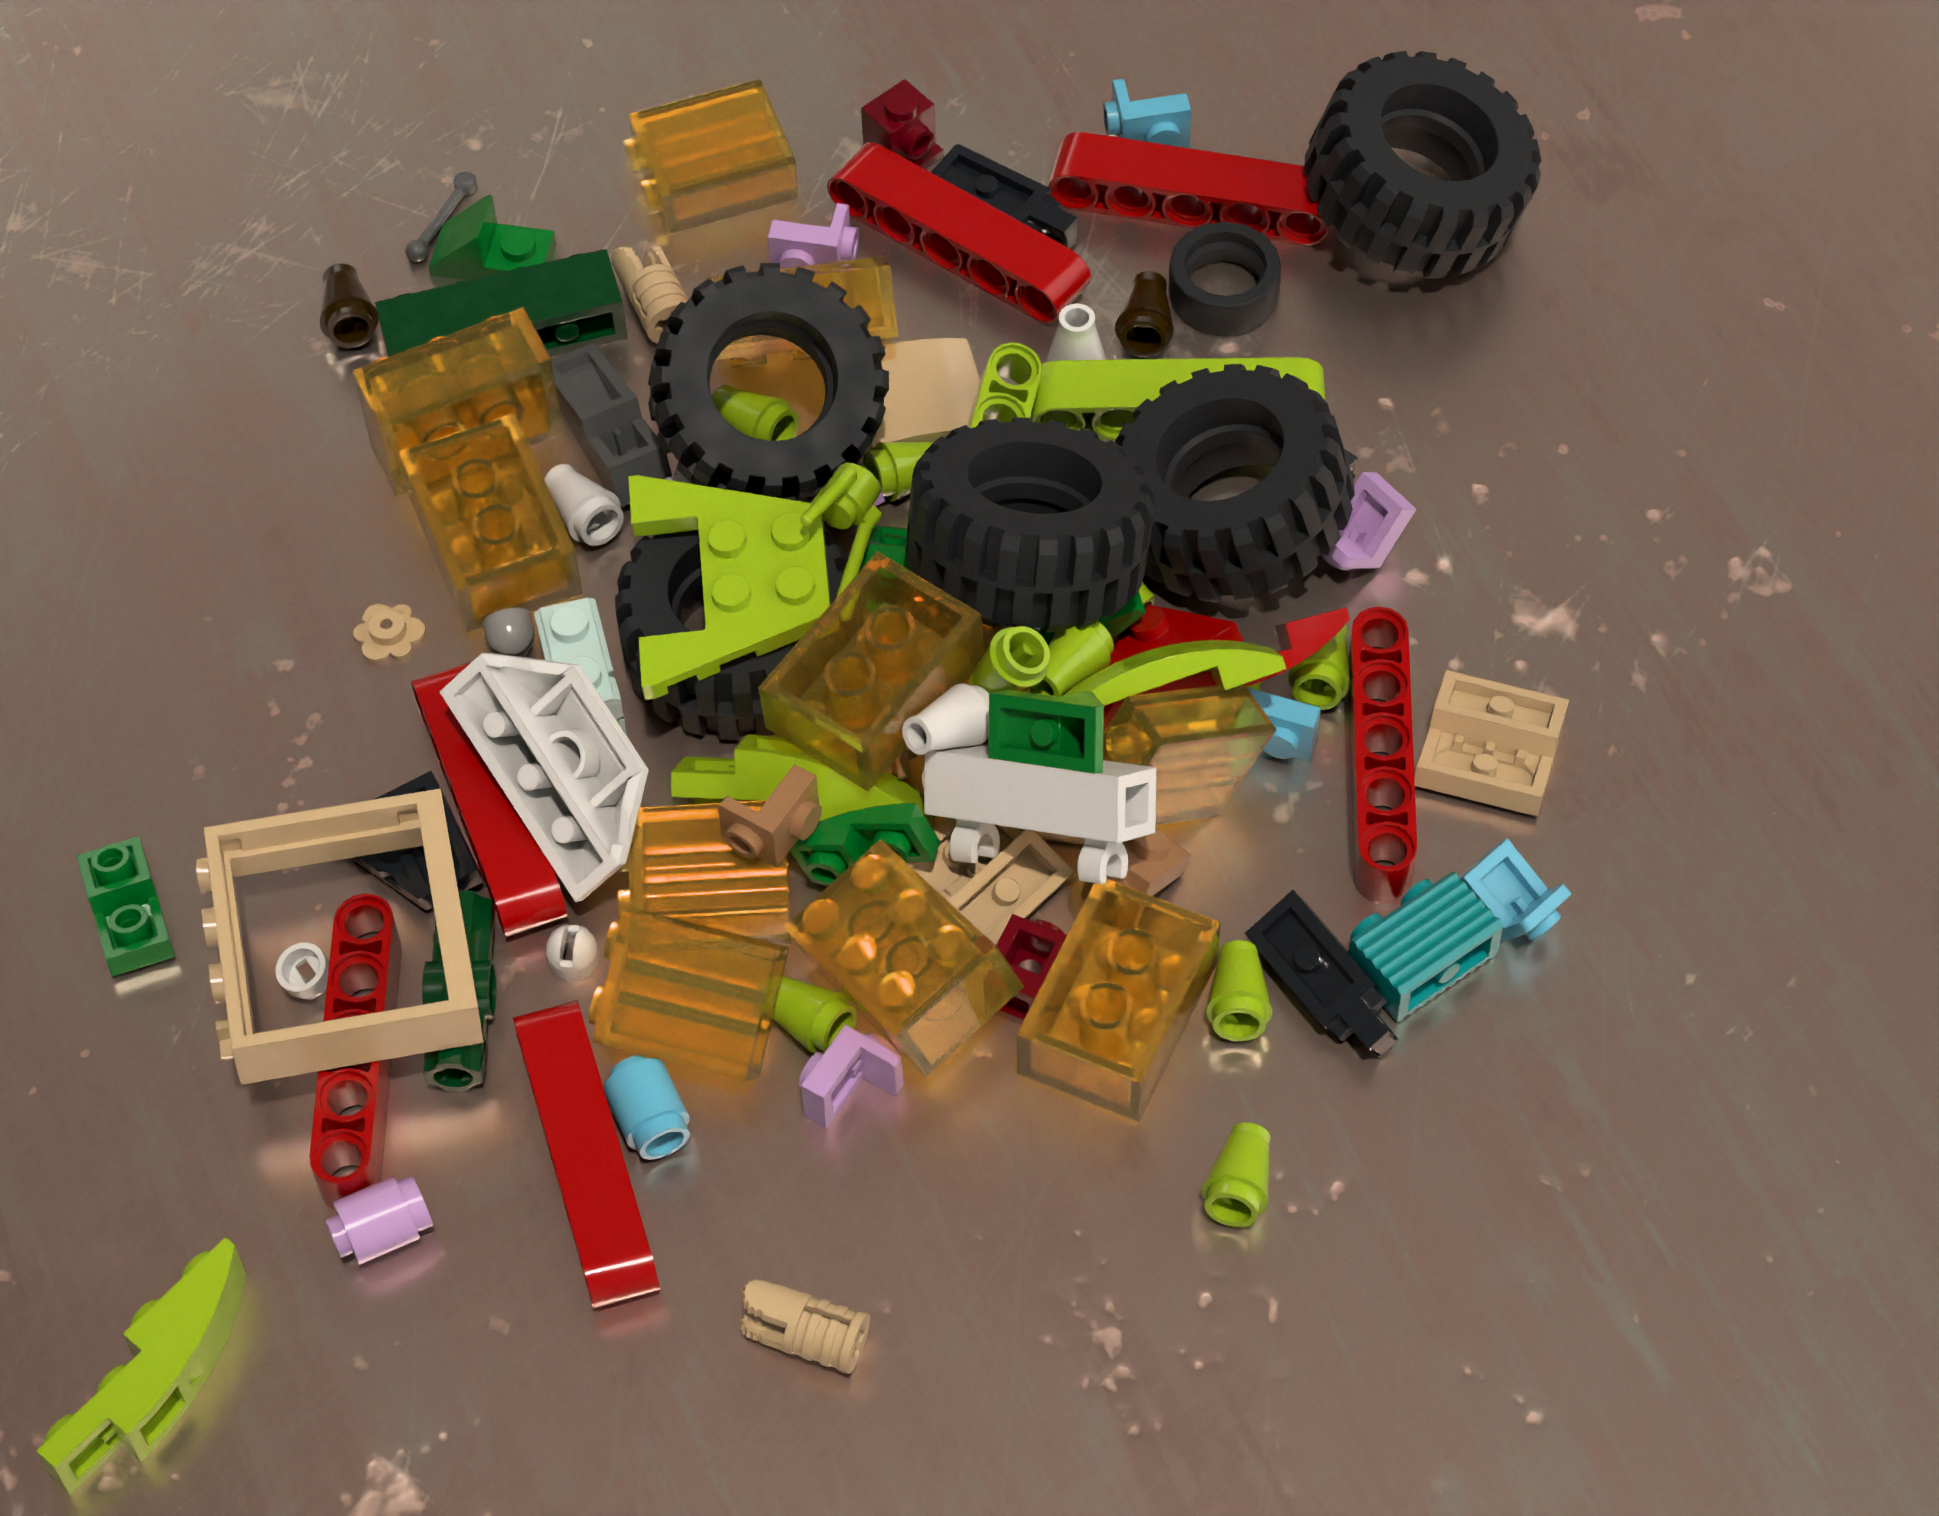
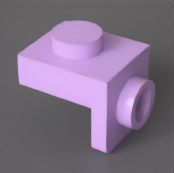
[768,203,859,284]
[1320,472,1417,571]
[799,1025,904,1129]

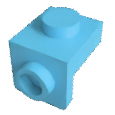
[1103,78,1191,148]
[1459,838,1572,943]

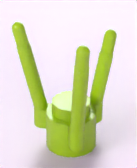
[800,463,882,618]

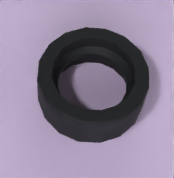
[1168,222,1282,336]

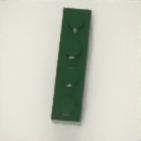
[375,249,628,393]

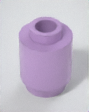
[325,1176,433,1265]

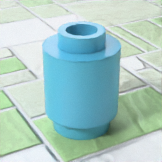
[603,1055,690,1160]

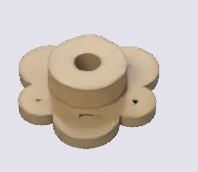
[353,603,426,663]

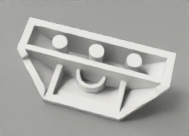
[440,653,649,902]

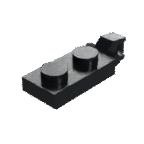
[931,144,1079,249]
[1245,890,1399,1057]

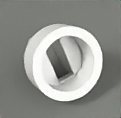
[545,924,599,982]
[275,942,329,1000]

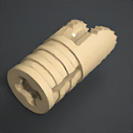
[610,246,689,343]
[740,1279,870,1374]

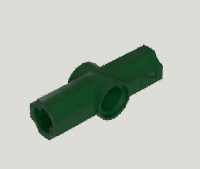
[422,890,497,1092]

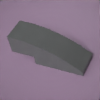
[540,343,672,507]

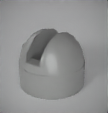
[482,608,535,657]

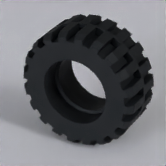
[1304,51,1541,278]
[648,263,889,502]
[1115,364,1355,602]
[905,417,1155,632]
[615,527,859,740]

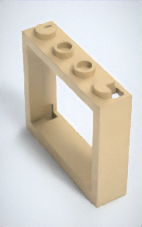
[195,788,484,1085]

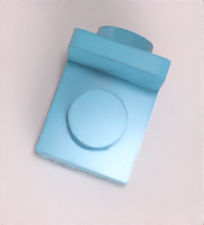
[1219,688,1321,774]

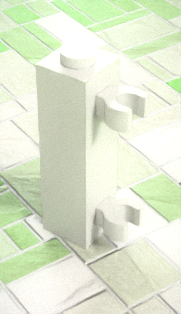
[922,743,1156,884]

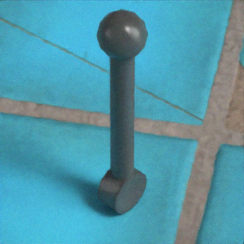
[405,172,478,262]

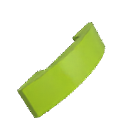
[1064,640,1287,706]

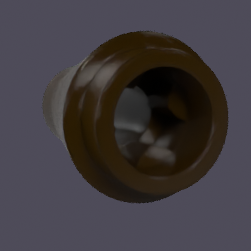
[320,263,379,348]
[1115,271,1174,357]

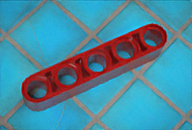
[1048,132,1329,246]
[827,142,1091,324]
[1348,606,1417,905]
[411,661,568,937]
[309,893,402,1210]
[513,1000,660,1308]

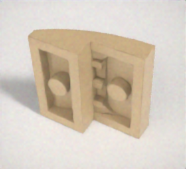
[867,338,980,451]
[1415,670,1569,817]
[885,817,1075,958]

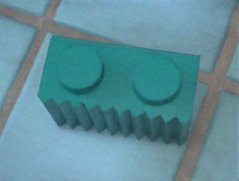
[1348,872,1503,1022]

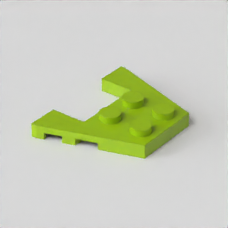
[628,475,833,700]

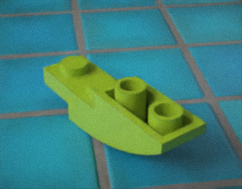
[671,734,936,826]
[36,1237,247,1495]

